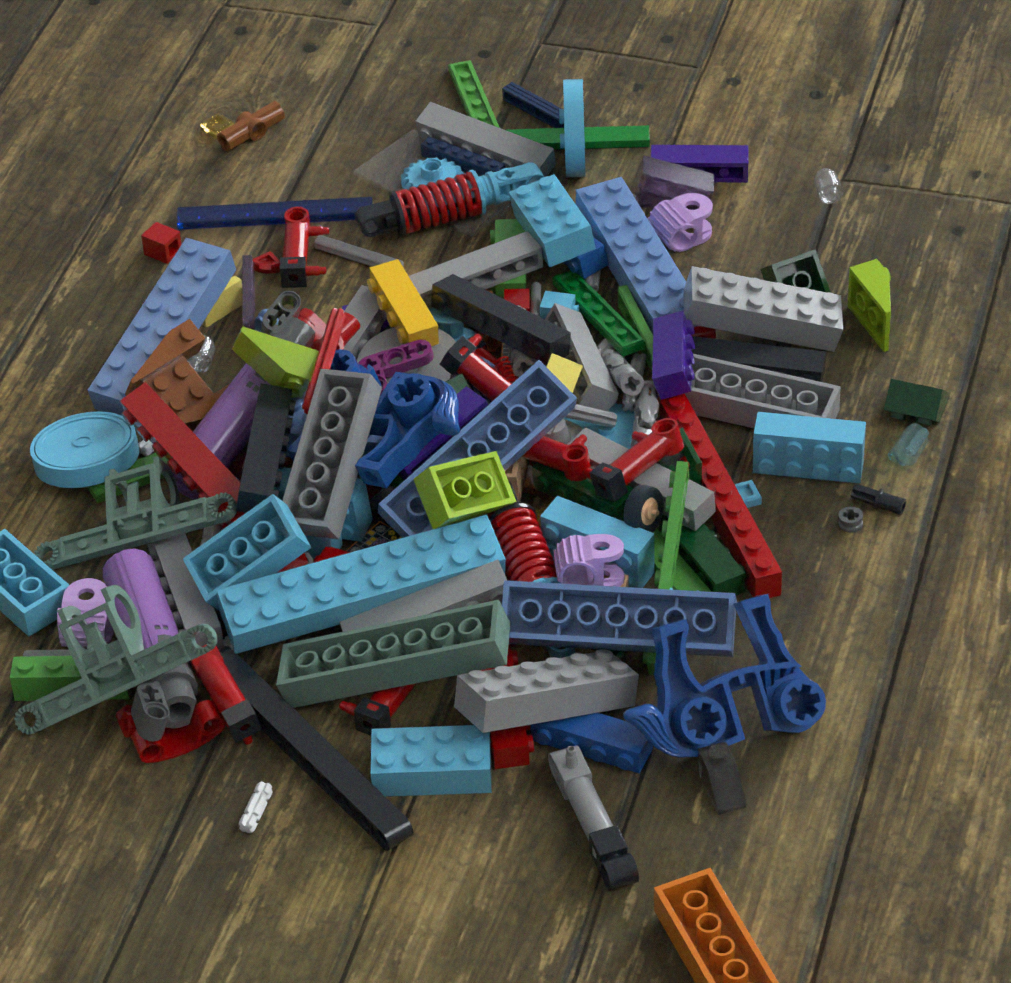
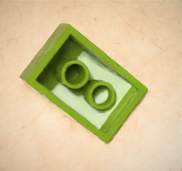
[848,259,891,352]
[232,326,318,398]
[413,451,517,529]

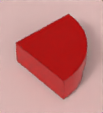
[249,251,280,274]

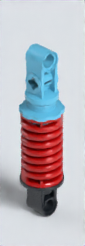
[354,162,544,237]
[489,480,575,658]

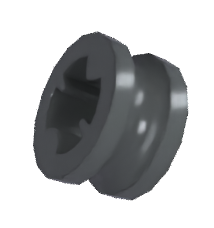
[838,507,863,533]

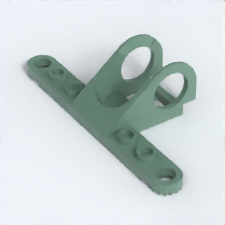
[34,456,237,570]
[14,585,217,734]

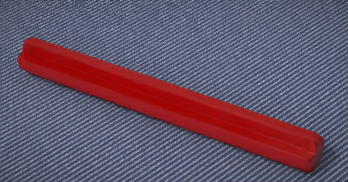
[302,308,346,414]

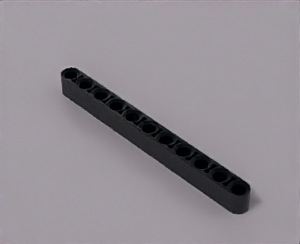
[219,646,414,851]

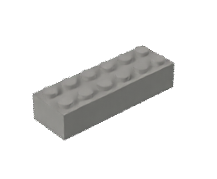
[684,266,843,352]
[685,354,841,428]
[283,369,382,540]
[454,649,639,733]

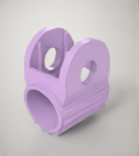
[647,193,713,252]
[554,534,624,587]
[57,578,114,647]

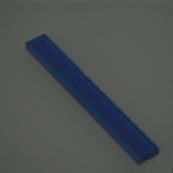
[177,197,373,230]

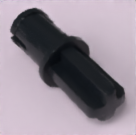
[851,484,907,515]

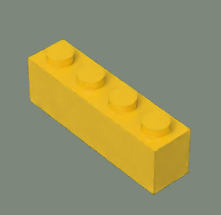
[367,259,439,346]

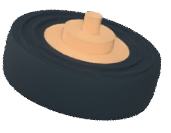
[624,485,664,533]

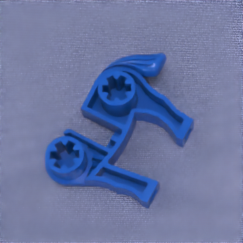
[287,349,460,488]
[623,594,826,757]

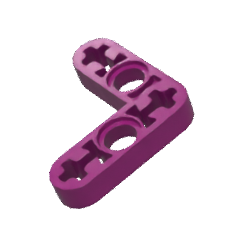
[358,339,434,395]

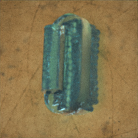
[888,423,929,466]

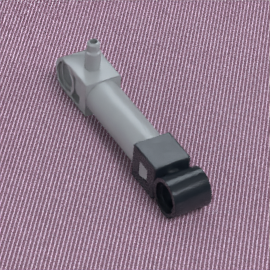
[548,745,639,891]

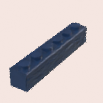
[502,82,564,128]
[421,137,505,176]

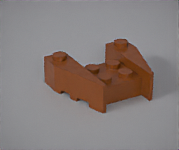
[125,319,230,431]

